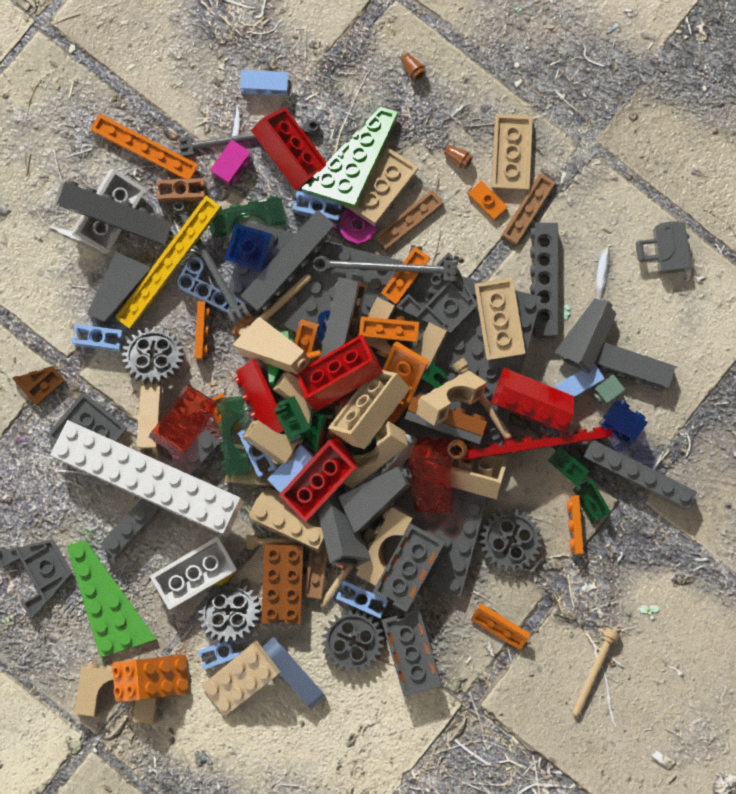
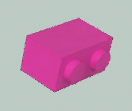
[210,140,252,187]

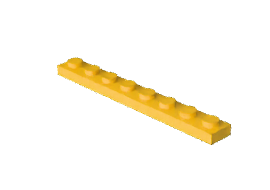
[115,196,222,330]

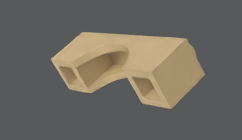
[416,371,487,426]
[344,421,408,489]
[356,505,415,586]

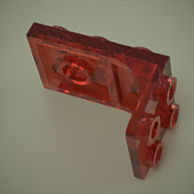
[148,384,218,458]
[409,437,454,514]

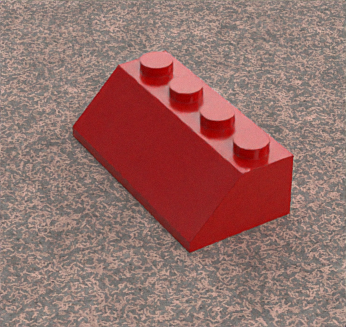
[251,107,327,191]
[296,334,383,412]
[235,359,285,434]
[490,368,574,432]
[279,438,358,523]

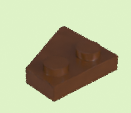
[12,366,66,406]

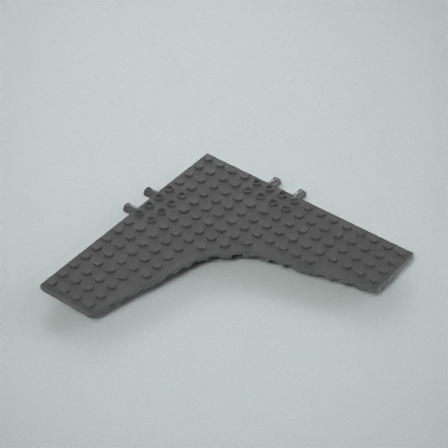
[229,221,542,597]

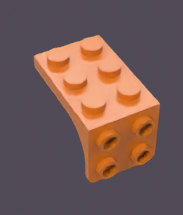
[383,341,430,424]
[112,655,189,702]

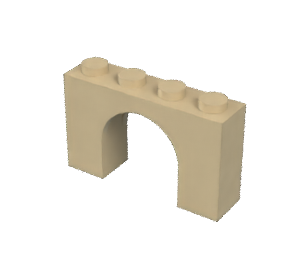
[357,297,448,368]
[242,372,313,464]
[74,663,158,724]

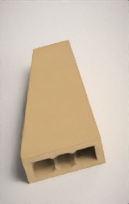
[233,317,311,375]
[137,381,162,461]

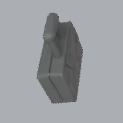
[635,221,692,274]

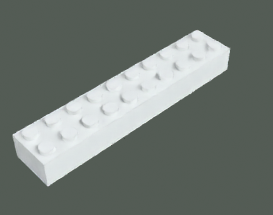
[50,420,244,537]

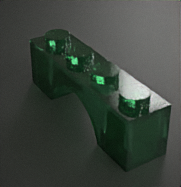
[209,196,287,238]
[216,396,251,477]

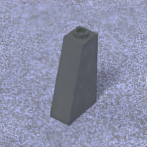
[87,252,151,325]
[555,298,617,374]
[339,466,413,533]
[318,492,371,567]

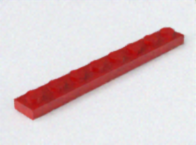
[463,426,613,460]

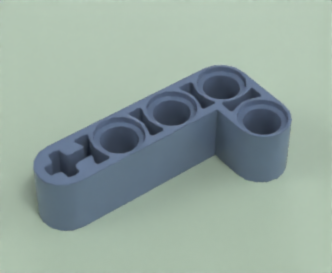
[178,257,244,320]
[262,636,326,709]

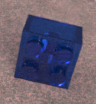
[224,223,275,273]
[598,399,648,445]

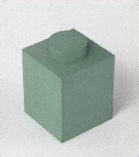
[593,375,625,406]

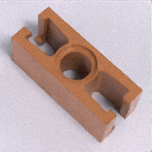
[156,178,206,203]

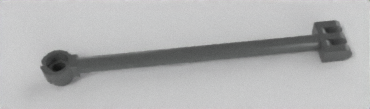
[178,119,321,157]
[172,201,250,324]
[313,256,458,281]

